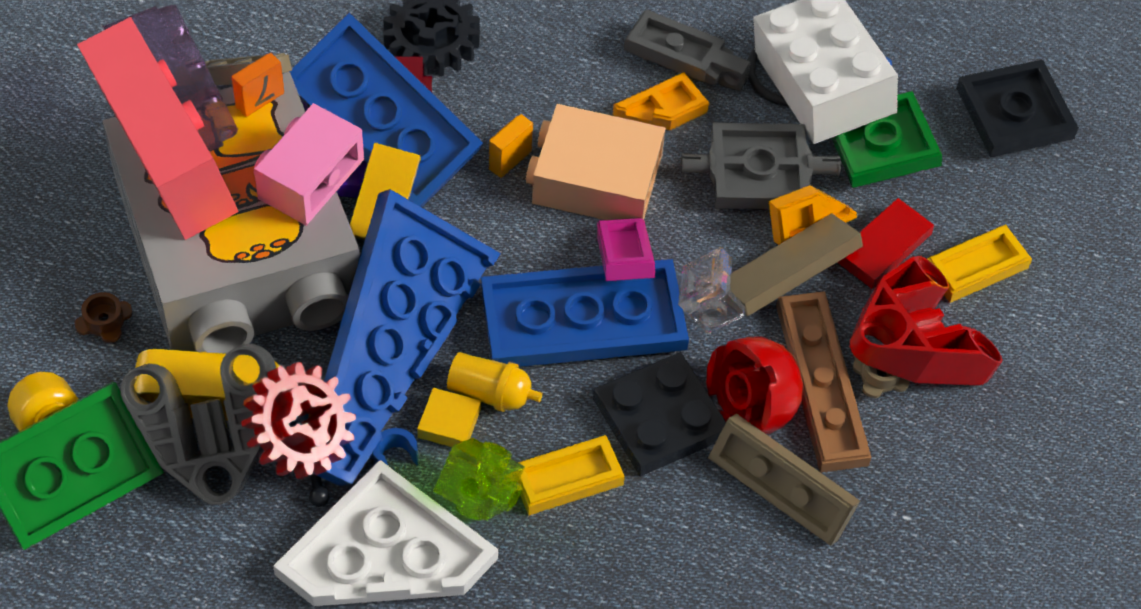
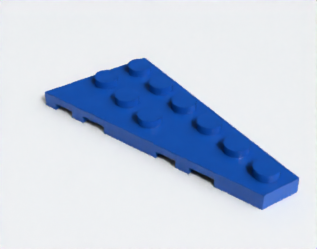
[313,189,501,486]

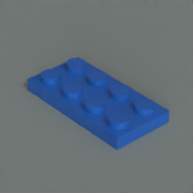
[289,13,483,207]
[481,259,689,367]

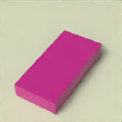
[597,218,655,281]

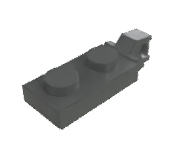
[624,10,750,91]

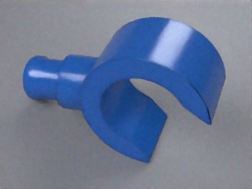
[363,428,419,466]

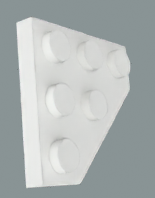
[273,460,498,606]

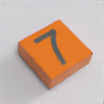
[231,52,284,117]

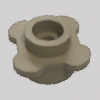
[853,358,910,398]

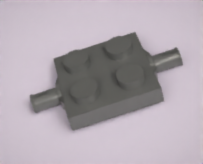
[681,123,841,209]

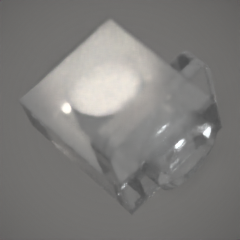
[678,246,745,334]

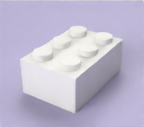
[753,0,898,144]

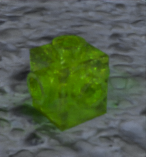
[433,438,525,521]

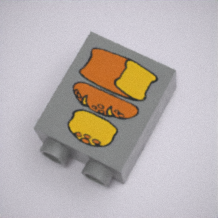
[102,72,360,354]

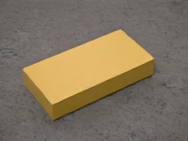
[350,142,421,240]
[927,224,1032,303]
[511,435,625,516]

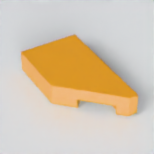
[613,72,709,130]
[769,185,857,245]

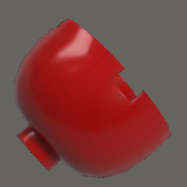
[706,336,803,435]

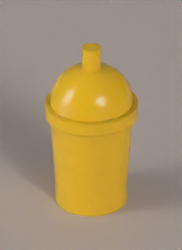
[447,352,542,412]

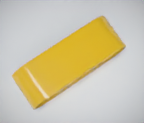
[134,349,280,421]

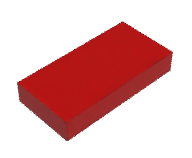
[837,198,934,289]

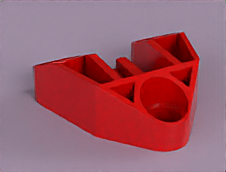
[850,256,1003,386]

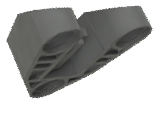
[120,344,276,505]

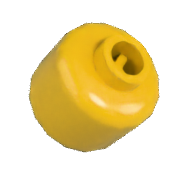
[7,372,79,431]

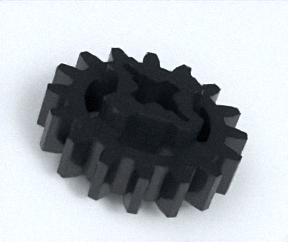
[383,0,480,77]

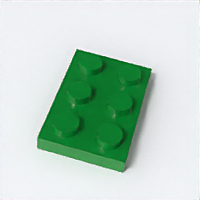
[0,382,164,550]

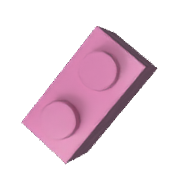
[254,103,364,226]

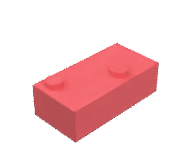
[77,17,239,240]

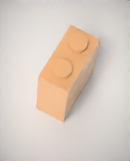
[526,104,665,220]

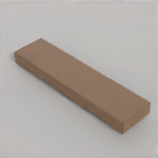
[776,291,871,473]

